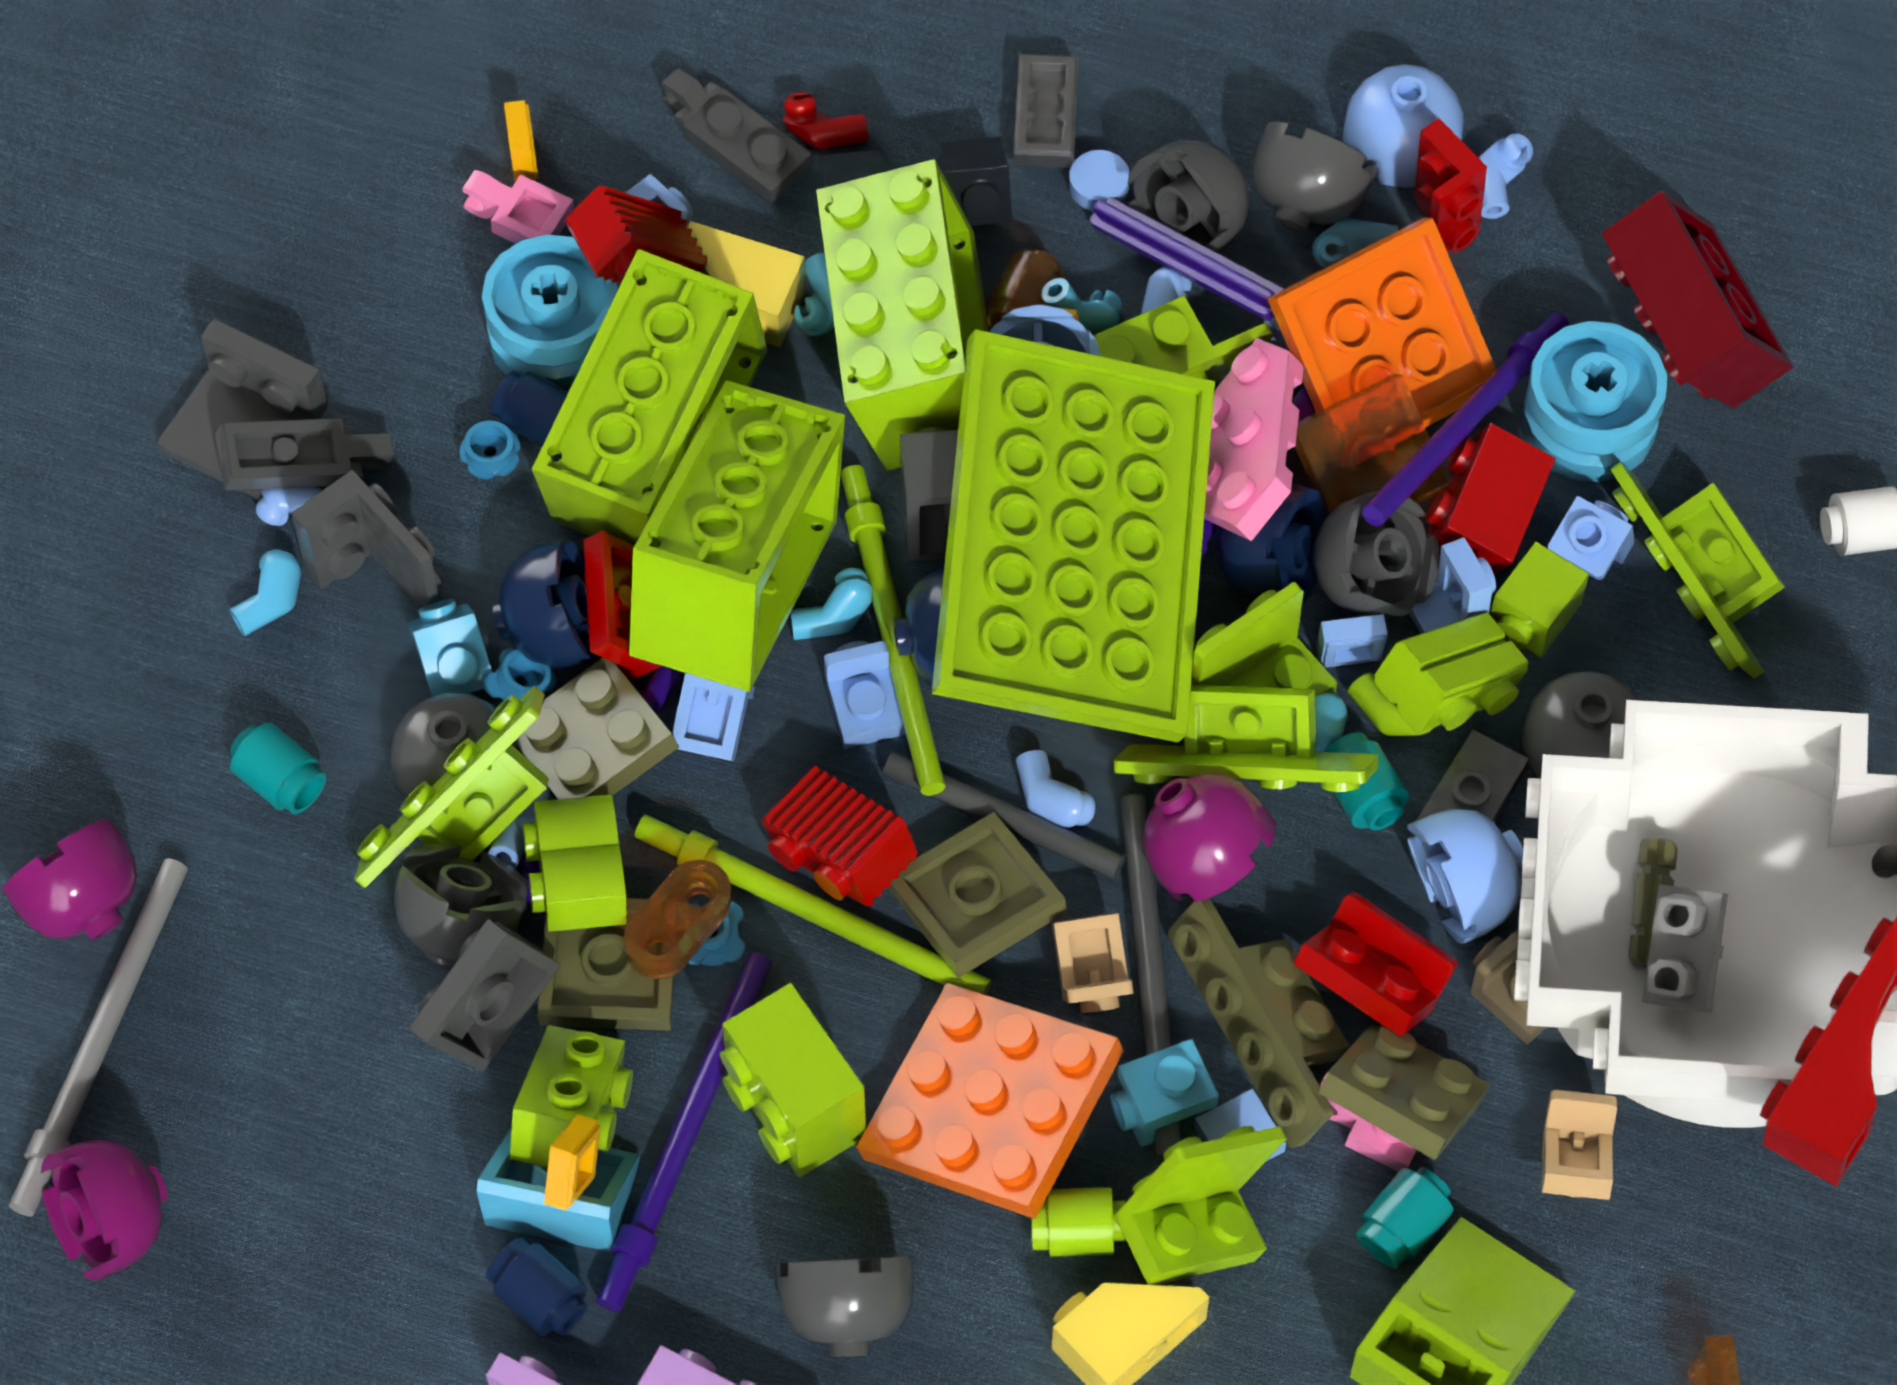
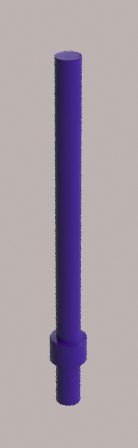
[1362,312,1570,526]
[595,953,773,1312]

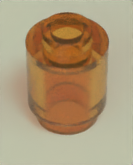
[987,249,1066,329]

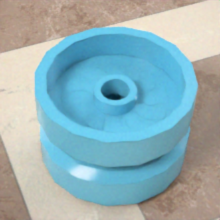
[482,234,618,390]
[1521,321,1667,483]

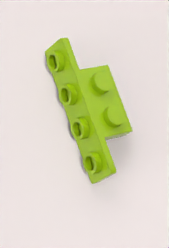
[1093,296,1273,381]
[1610,462,1785,679]
[1114,684,1379,792]
[354,686,549,888]

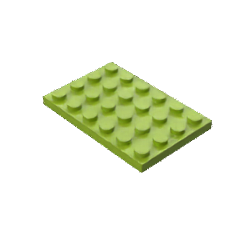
[932,329,1215,743]

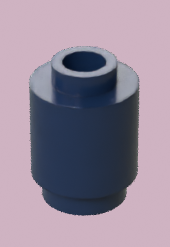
[491,371,569,446]
[486,1238,587,1337]

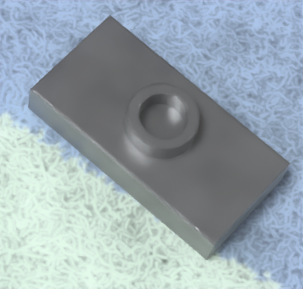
[1014,54,1079,168]
[1409,729,1529,838]

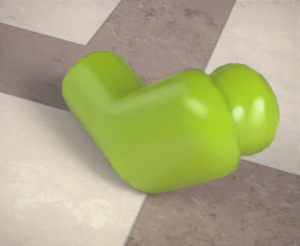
[1347,672,1437,736]

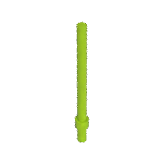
[840,465,946,796]
[634,814,992,995]

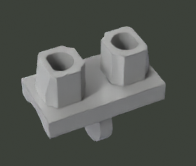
[1642,884,1728,1012]

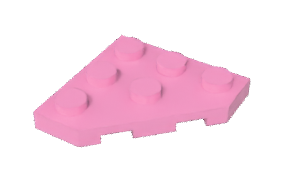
[1204,338,1304,541]

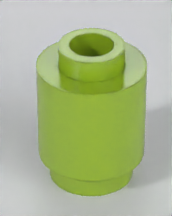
[1031,1187,1126,1257]

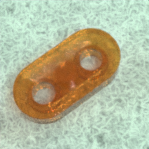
[624,860,732,979]

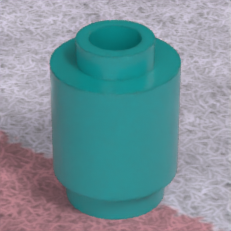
[230,722,327,815]
[1324,732,1409,831]
[1355,1167,1454,1269]

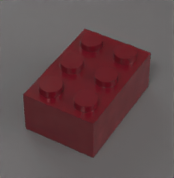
[1601,190,1794,409]

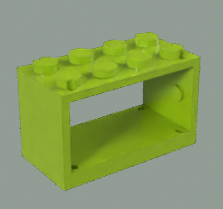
[816,159,989,471]
[532,249,767,546]
[629,380,845,692]

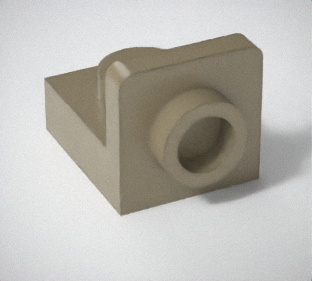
[1470,928,1547,1045]

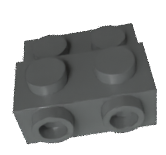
[408,919,561,1072]

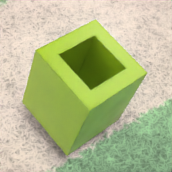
[1490,542,1589,658]

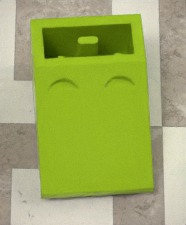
[1350,1217,1575,1385]

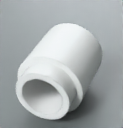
[1820,486,1897,556]

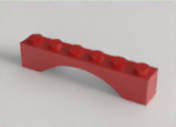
[1760,917,1897,1187]

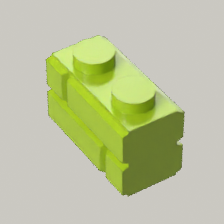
[1374,612,1529,732]

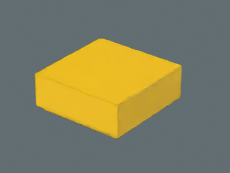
[504,100,539,182]
[544,1114,601,1211]

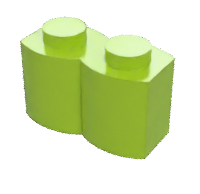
[523,794,627,932]

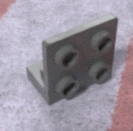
[158,318,328,500]
[291,470,442,608]

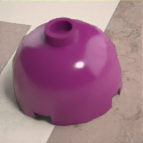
[1142,773,1276,902]
[2,818,137,941]
[41,1141,167,1280]

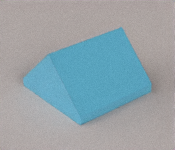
[476,1127,640,1252]

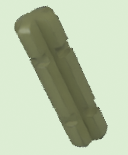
[1628,838,1678,967]

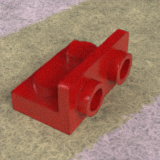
[1414,118,1487,253]
[583,531,661,682]
[1293,892,1458,1037]

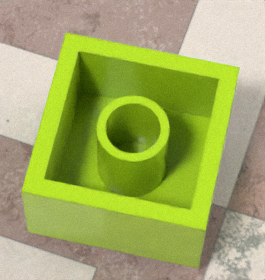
[720,983,866,1178]

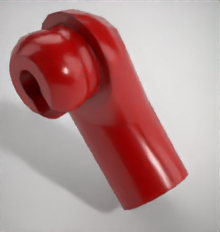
[782,92,868,150]

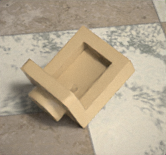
[1051,912,1134,1013]
[1542,1090,1617,1200]

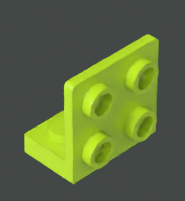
[1191,582,1337,696]
[1114,1126,1287,1285]

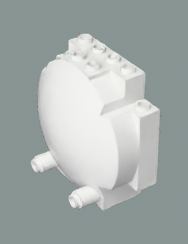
[1514,700,1897,1128]

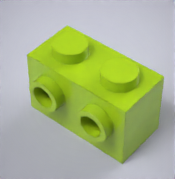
[510,1025,633,1167]

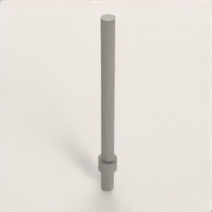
[9,858,188,1217]

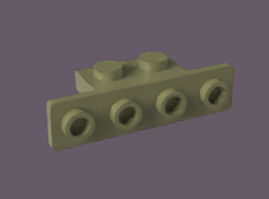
[1168,898,1350,1148]

